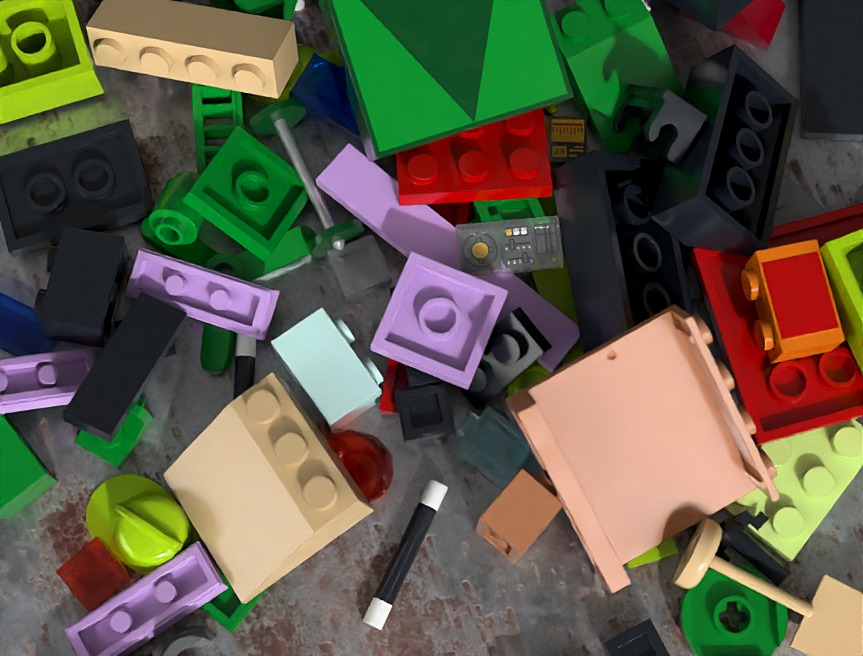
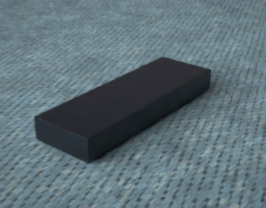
[63,291,187,443]

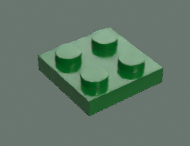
[182,126,310,262]

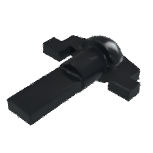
[715,509,791,587]

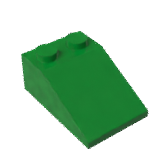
[549,0,684,155]

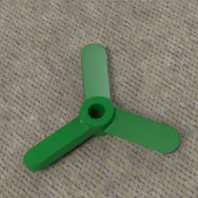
[141,216,316,375]

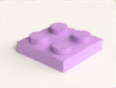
[371,251,509,390]

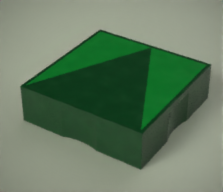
[318,0,574,162]

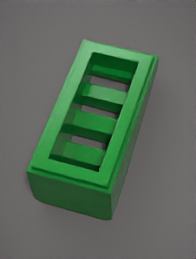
[192,83,246,175]

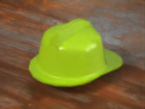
[86,474,203,576]

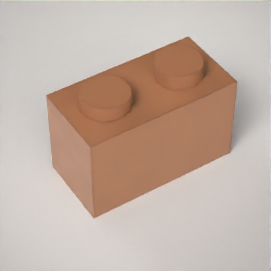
[475,469,564,565]

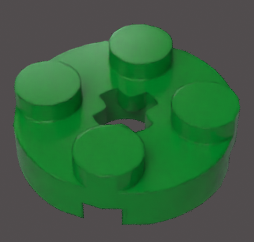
[678,563,788,656]

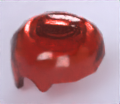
[326,428,394,506]

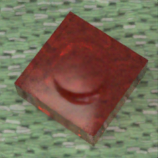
[55,536,133,612]

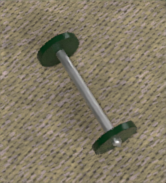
[248,98,365,258]

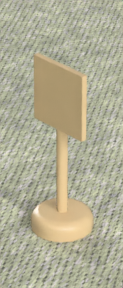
[673,517,863,656]

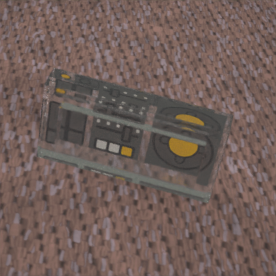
[455,216,564,277]

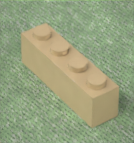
[86,0,299,99]

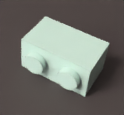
[271,308,384,434]

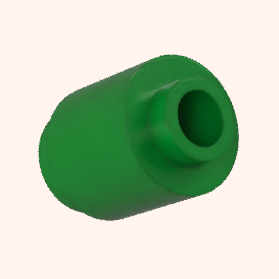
[149,171,205,245]

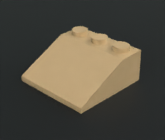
[162,372,374,604]

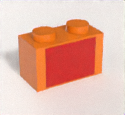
[741,239,845,364]

